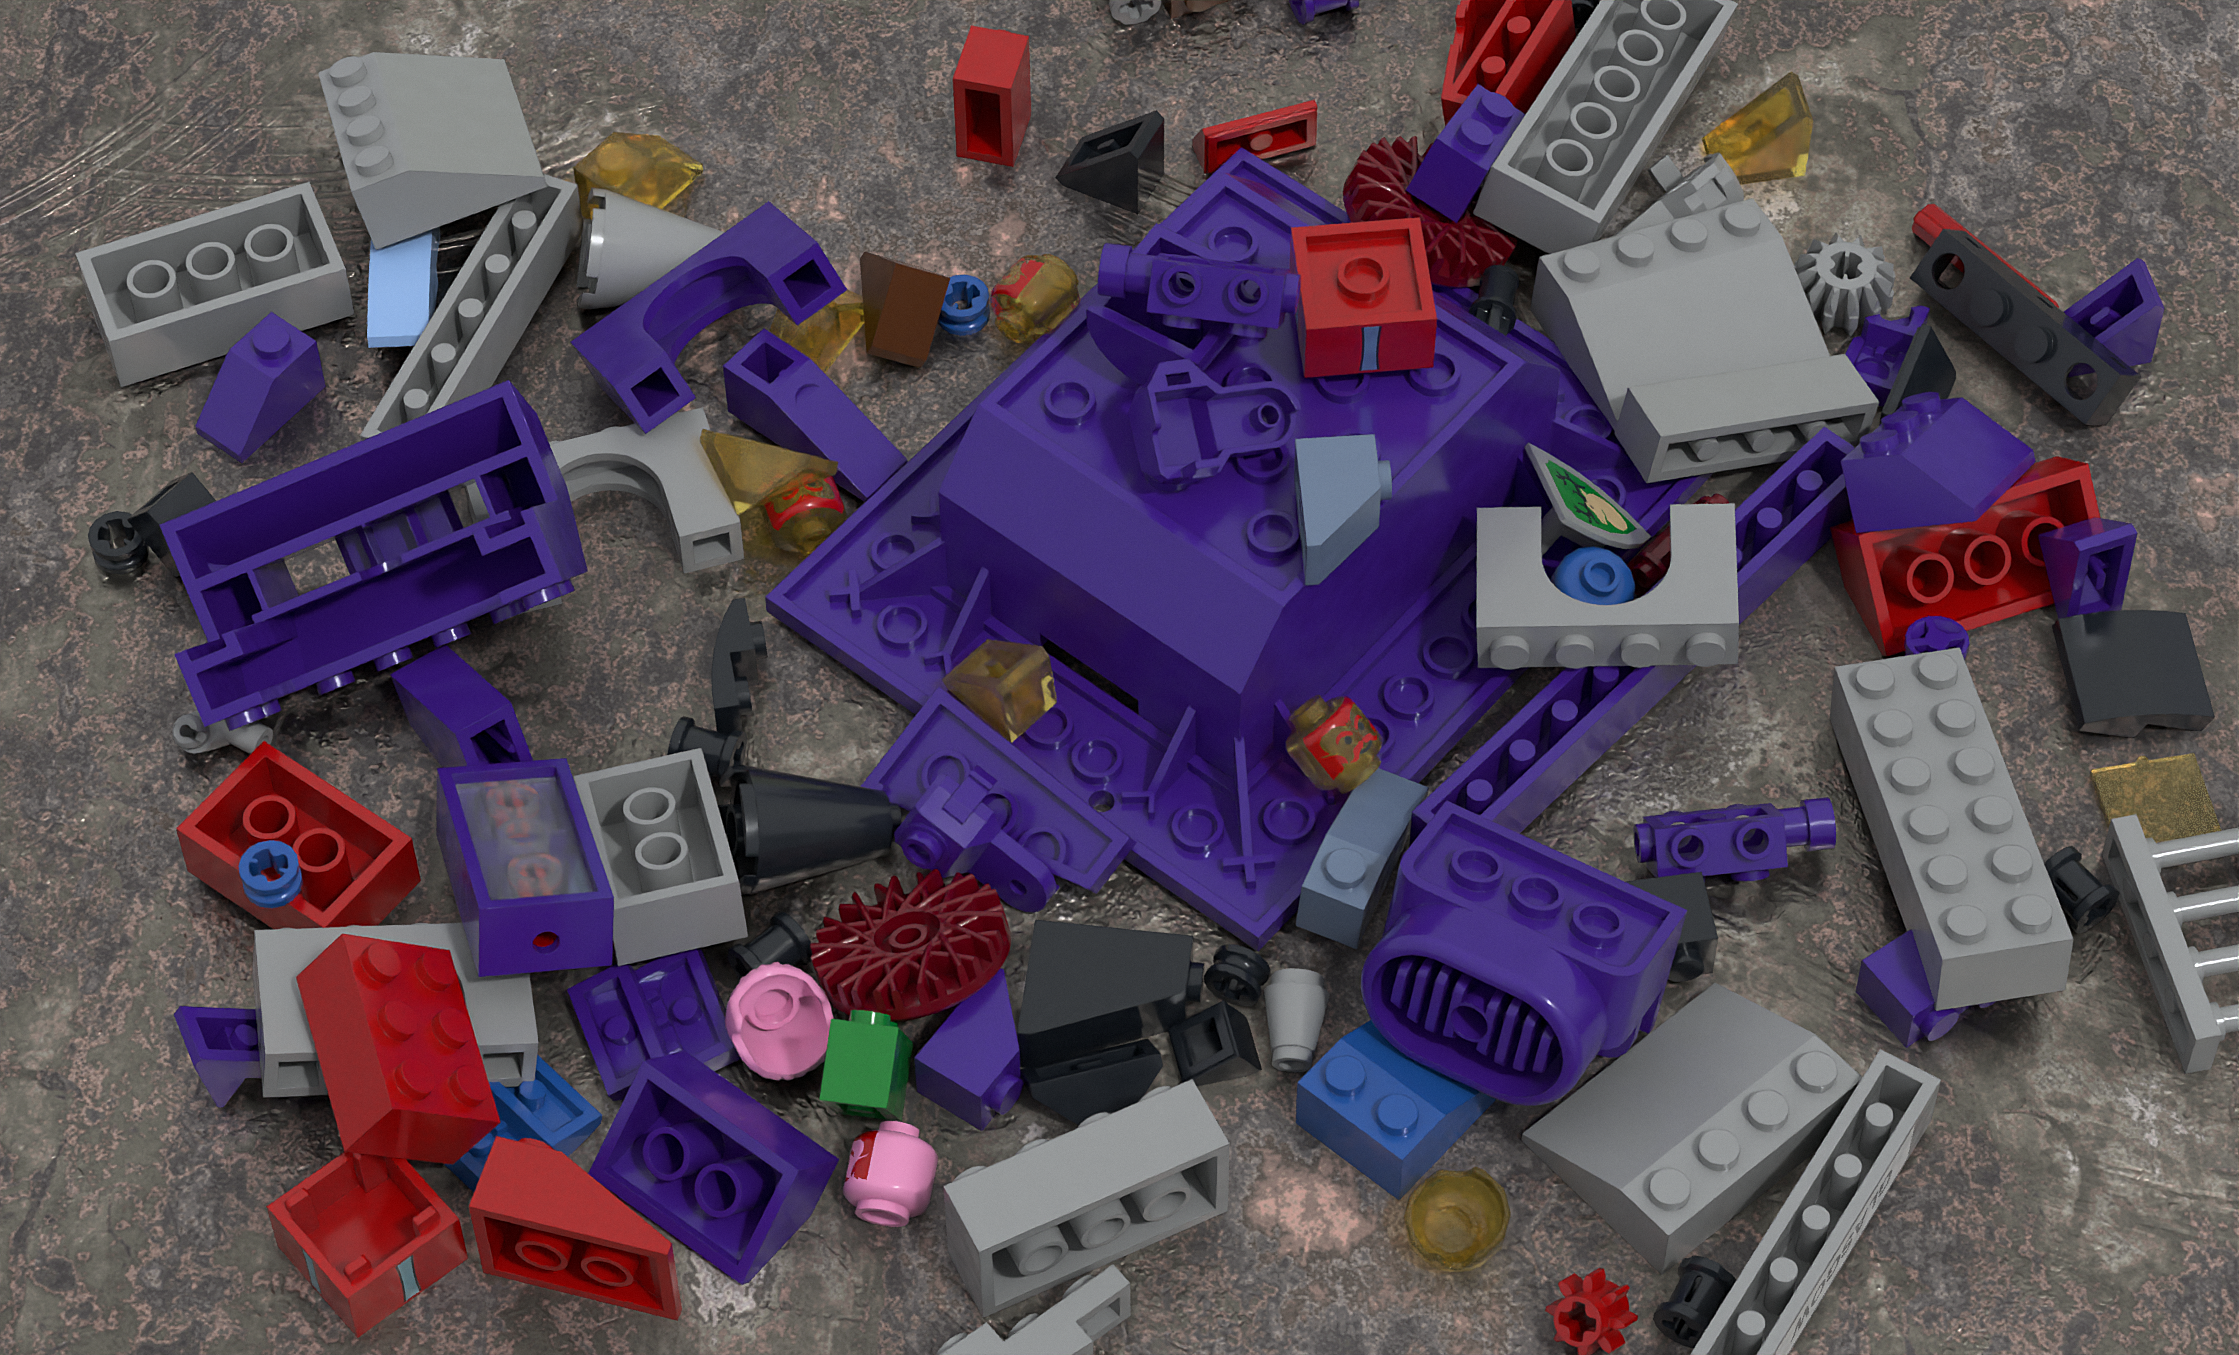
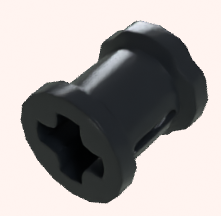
[667,716,747,788]
[2044,846,2120,934]
[727,911,813,979]
[1653,1255,1736,1348]

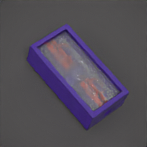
[436,758,614,977]

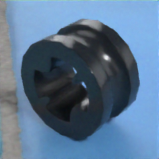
[88,511,149,575]
[1204,944,1271,1007]

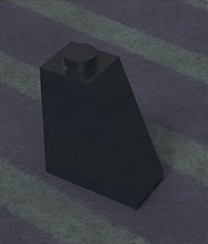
[1017,920,1205,1068]

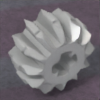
[1794,232,1895,337]

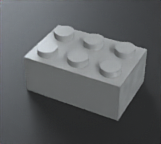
[573,748,748,966]

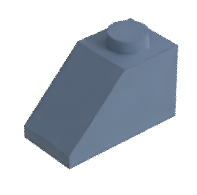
[1294,434,1392,585]

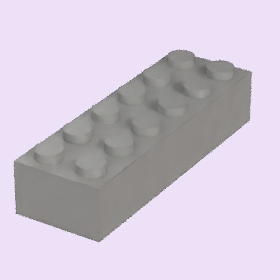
[1473,0,1738,254]
[1829,647,2073,1011]

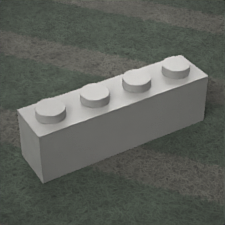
[1614,354,1879,483]

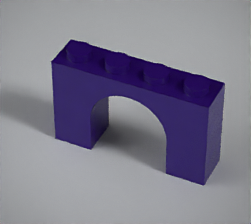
[570,201,847,434]

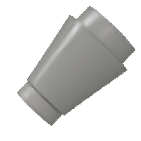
[1263,968,1330,1073]

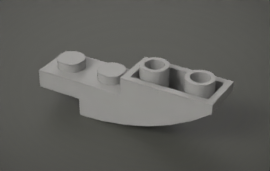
[936,1264,1131,1355]

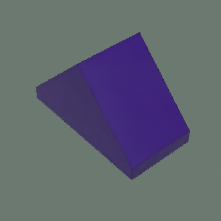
[2064,258,2165,377]
[2038,517,2137,619]

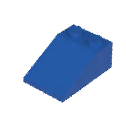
[1296,1020,1496,1200]

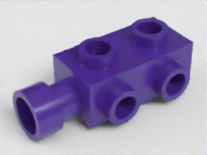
[1098,243,1301,338]
[1633,797,1836,883]

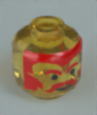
[990,254,1081,343]
[758,460,848,555]
[1285,695,1383,794]

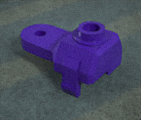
[1128,359,1301,485]
[894,765,1060,913]

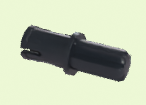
[1468,265,1520,336]

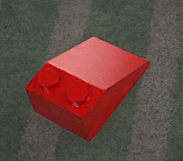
[469,1136,682,1321]

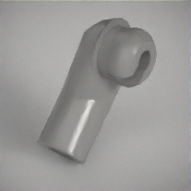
[172,710,273,754]

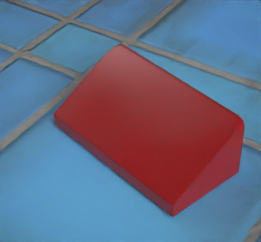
[1192,100,1318,174]

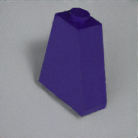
[390,644,533,768]

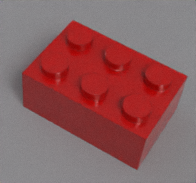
[176,741,421,929]
[296,933,501,1165]

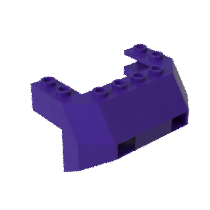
[160,380,588,731]

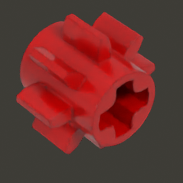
[1545,1268,1638,1355]

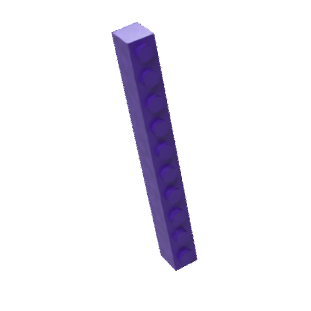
[1409,426,1855,847]

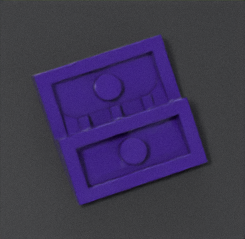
[567,948,741,1101]

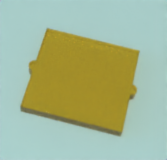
[2090,753,2221,843]

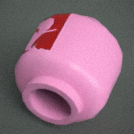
[843,1121,938,1227]

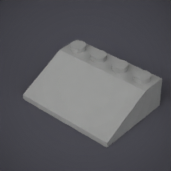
[318,52,548,250]
[1530,198,1830,430]
[1521,983,1862,1275]

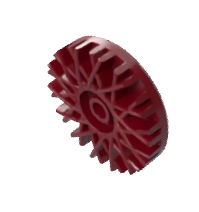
[1343,136,1519,288]
[810,869,1011,1022]

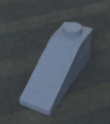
[1296,765,1429,949]

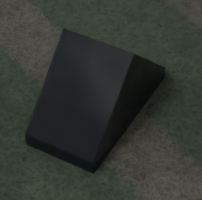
[1055,110,1164,215]

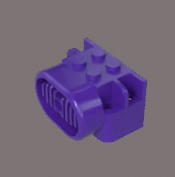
[1361,800,1687,1106]

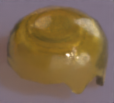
[1403,1167,1511,1272]

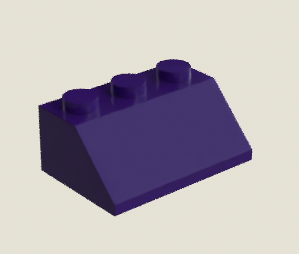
[1841,392,2036,533]
[588,1051,839,1285]

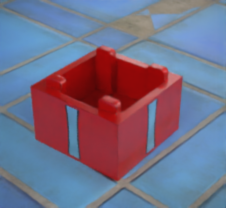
[1289,217,1437,378]
[266,1152,468,1338]

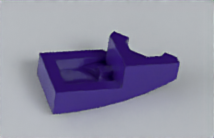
[1845,305,1930,407]

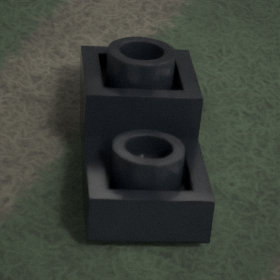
[711,598,768,734]

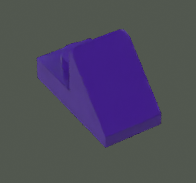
[174,1006,261,1108]

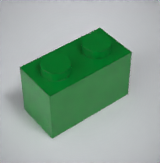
[819,1010,913,1122]

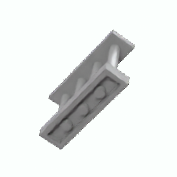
[2102,814,2239,1074]

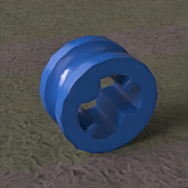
[938,274,990,336]
[239,840,303,908]

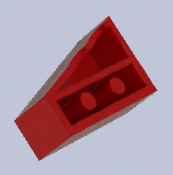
[1441,0,1576,126]

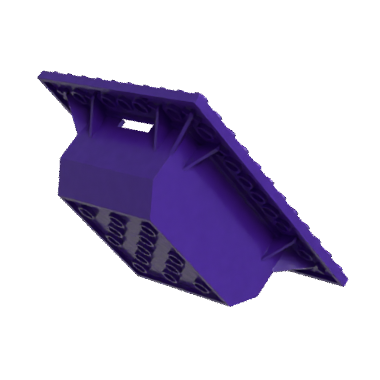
[765,147,1714,952]

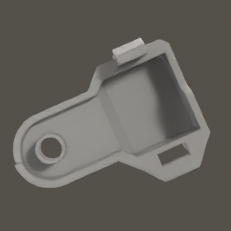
[1611,153,1744,237]

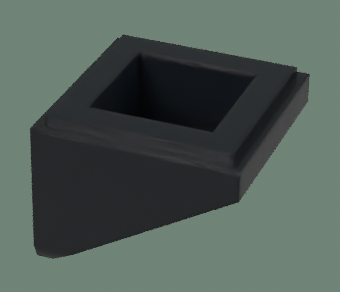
[1168,1000,1262,1087]

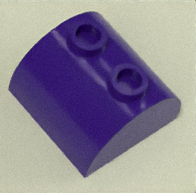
[1086,223,1261,386]

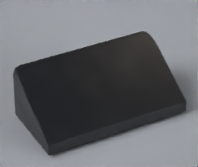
[1879,324,1956,426]

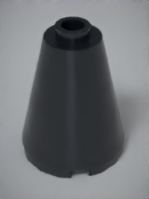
[718,765,902,895]

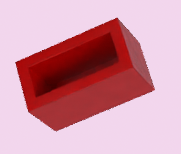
[953,25,1031,167]

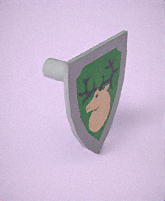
[1525,443,1651,556]

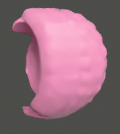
[725,962,834,1081]

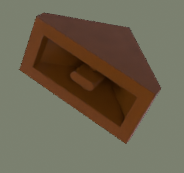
[860,251,950,368]

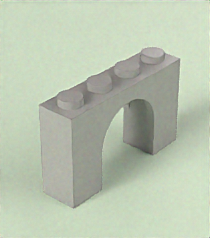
[464,407,744,614]
[1476,503,1739,670]
[252,923,539,1098]

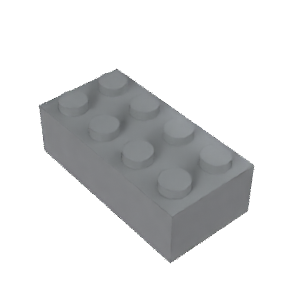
[75,182,354,387]
[943,1079,1230,1318]

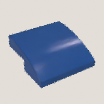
[443,1055,602,1192]

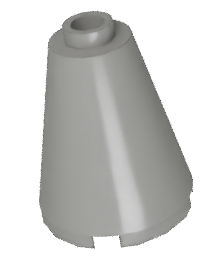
[577,187,724,309]

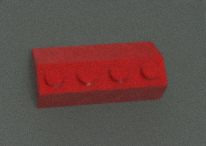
[1830,456,2100,657]

